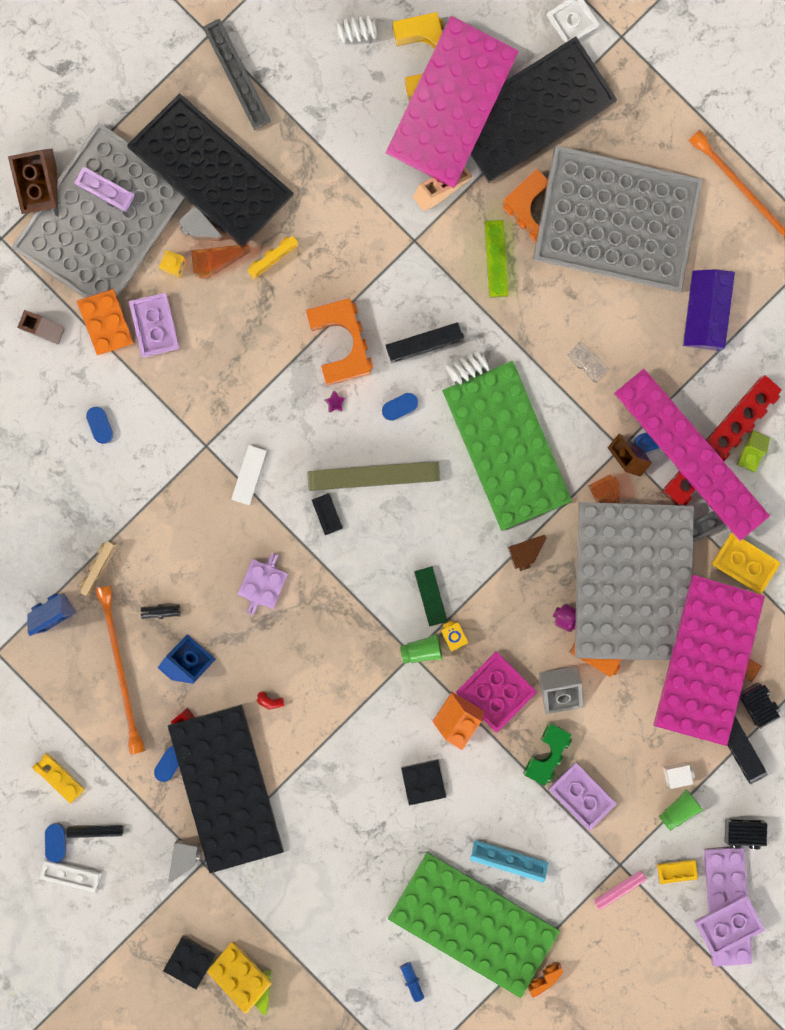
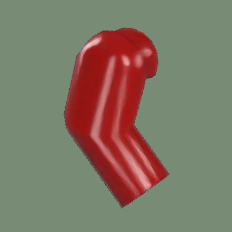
[257,691,285,710]

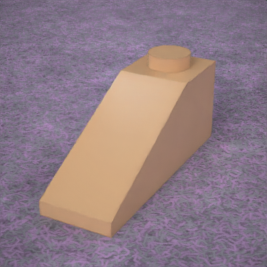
[412,167,473,212]

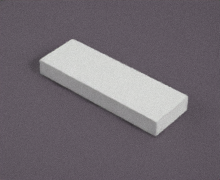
[231,445,267,505]
[40,859,102,893]

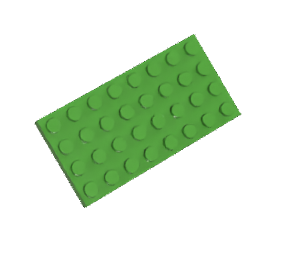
[442,361,572,531]
[388,852,560,998]

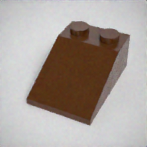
[8,148,58,214]

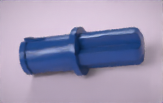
[400,962,424,1002]

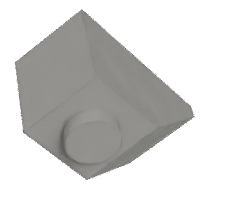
[179,207,223,241]
[168,839,202,882]

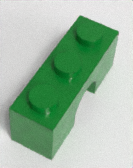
[523,722,572,786]

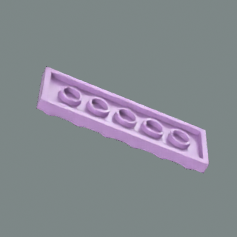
[704,847,752,966]

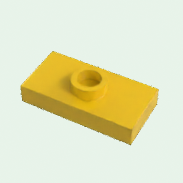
[656,859,698,884]

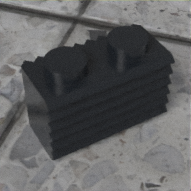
[740,682,780,729]
[724,819,768,850]

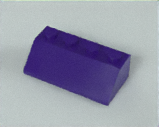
[683,269,735,351]

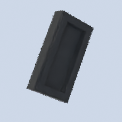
[311,493,343,535]

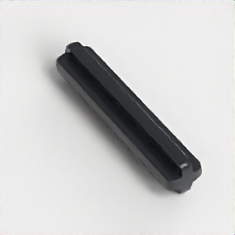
[66,825,124,838]

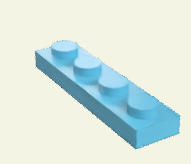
[470,840,548,883]

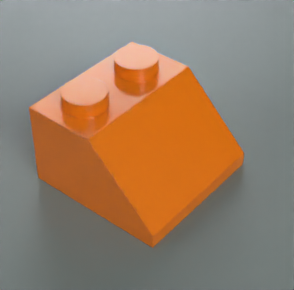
[432,692,485,750]

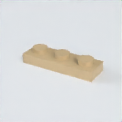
[79,541,117,596]

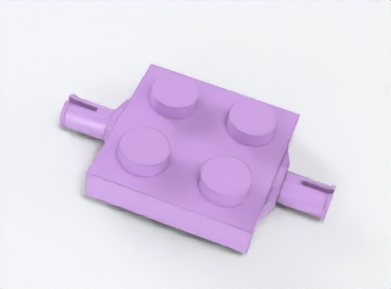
[237,552,288,615]

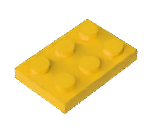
[710,532,781,595]
[207,942,272,1013]

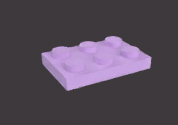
[129,293,180,358]
[548,762,616,831]
[694,894,765,958]

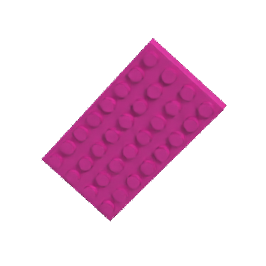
[385,16,519,188]
[653,575,765,746]

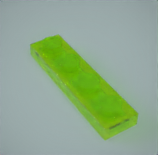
[484,220,509,298]

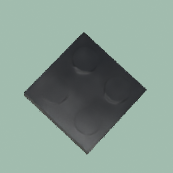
[401,759,446,806]
[163,936,216,990]

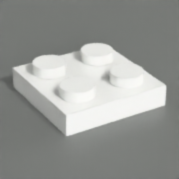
[546,0,599,43]

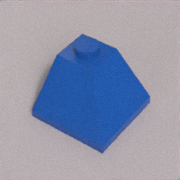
[157,634,216,684]

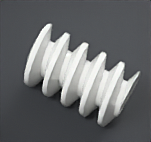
[337,15,377,44]
[446,351,490,385]

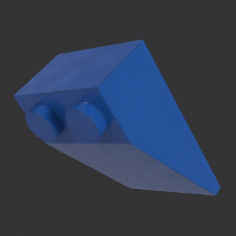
[27,593,76,636]

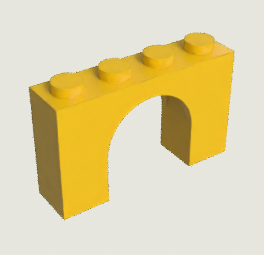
[393,12,444,101]

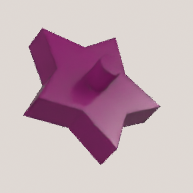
[324,391,345,413]

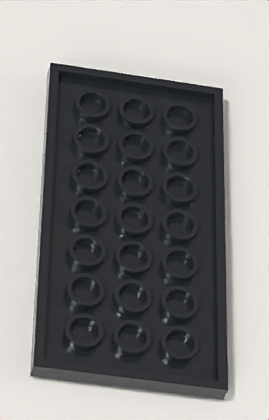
[470,36,617,183]
[127,93,294,248]
[168,704,284,874]

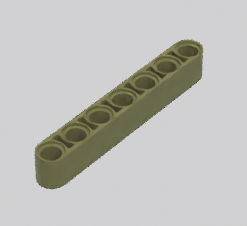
[307,462,440,491]

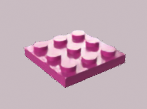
[455,651,537,733]

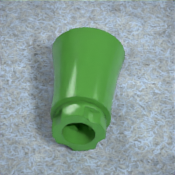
[400,634,443,664]
[659,789,704,831]

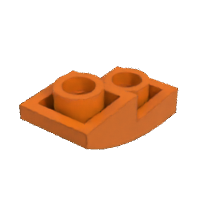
[528,963,563,998]

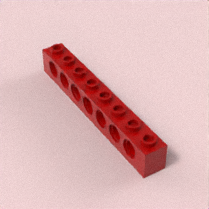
[661,375,782,506]

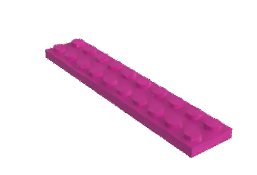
[614,368,770,541]

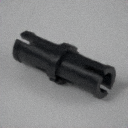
[140,604,181,619]

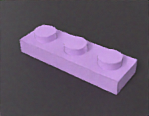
[74,167,135,212]

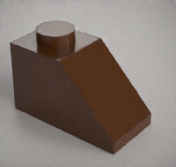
[607,434,652,477]
[507,535,546,571]

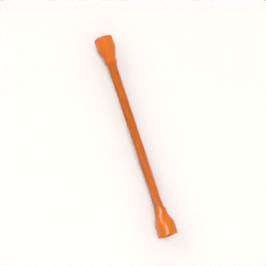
[688,130,785,239]
[95,585,145,754]

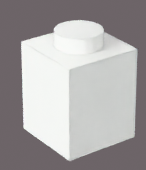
[663,762,695,789]

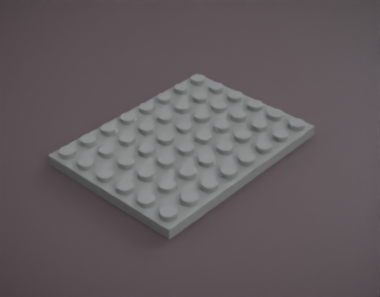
[11,122,186,298]
[533,146,702,292]
[575,502,694,660]

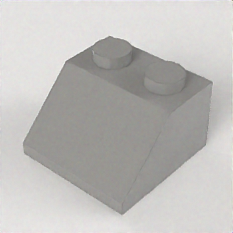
[539,666,583,714]

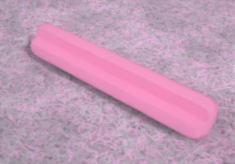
[594,871,646,910]

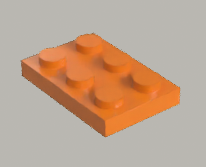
[77,288,134,356]

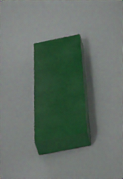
[414,566,448,627]

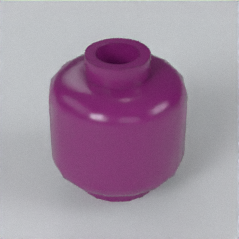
[553,604,576,632]

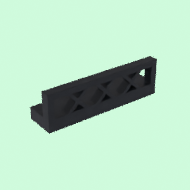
[385,322,464,364]

